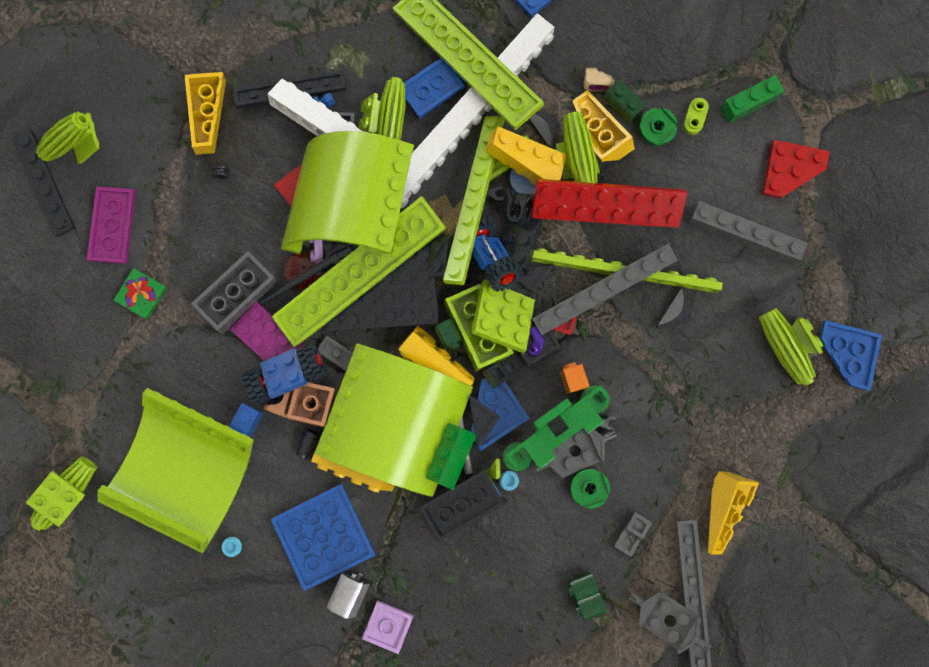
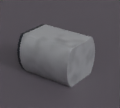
[327,571,371,619]

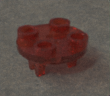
[284,253,321,290]

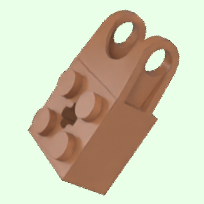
[263,382,338,428]

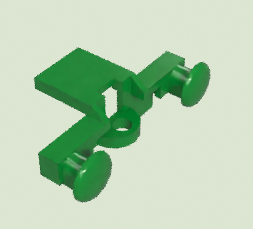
[503,385,610,471]

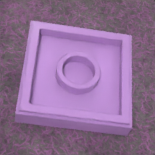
[362,600,414,654]

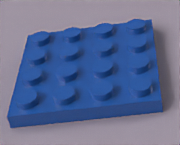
[271,484,376,591]

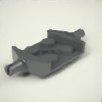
[534,428,617,478]
[629,591,712,654]

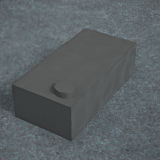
[191,251,278,335]

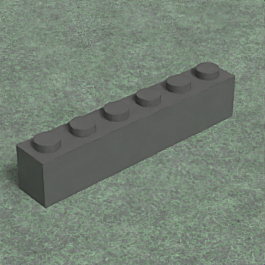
[687,201,808,265]

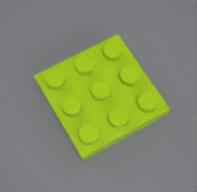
[472,279,535,353]

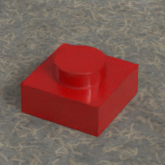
[553,317,577,336]

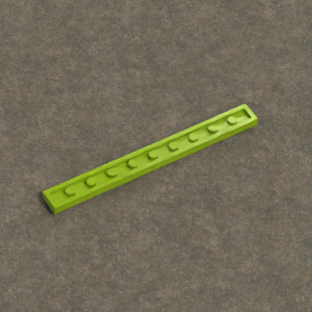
[443,116,504,285]
[531,248,723,293]

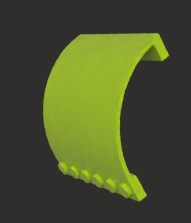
[281,131,414,255]
[315,343,473,497]
[98,388,254,553]

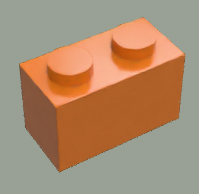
[560,362,590,395]

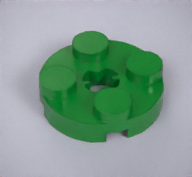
[638,108,677,147]
[570,469,610,509]

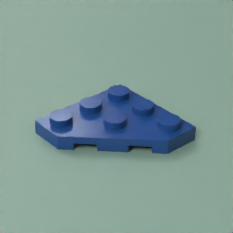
[819,320,882,391]
[471,378,530,451]

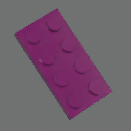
[87,186,136,264]
[230,302,305,361]

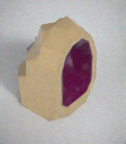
[584,68,614,91]

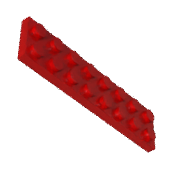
[531,179,688,228]

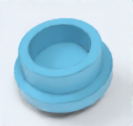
[499,471,519,491]
[222,537,242,557]

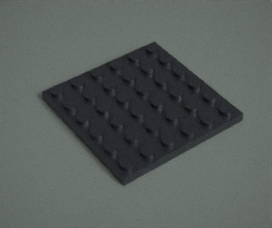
[321,208,440,331]

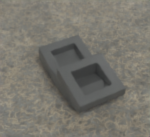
[613,512,652,558]

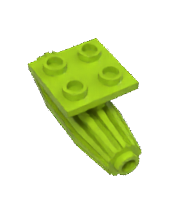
[358,77,405,140]
[556,111,600,183]
[36,112,99,164]
[759,308,823,386]
[26,456,97,530]

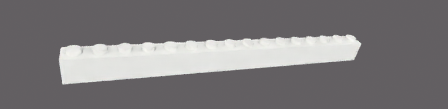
[401,14,554,208]

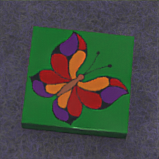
[113,268,168,320]

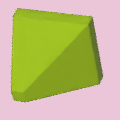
[488,459,500,479]

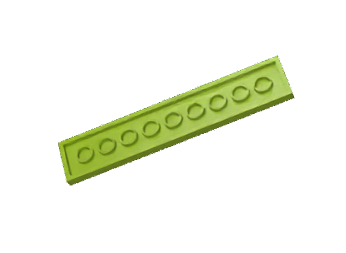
[393,0,544,130]
[272,196,446,347]

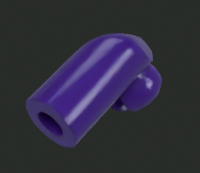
[529,326,545,355]

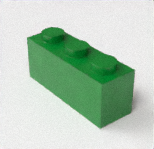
[720,75,784,123]
[425,423,476,490]

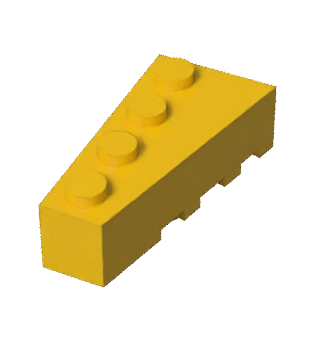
[485,127,567,186]
[312,443,395,493]

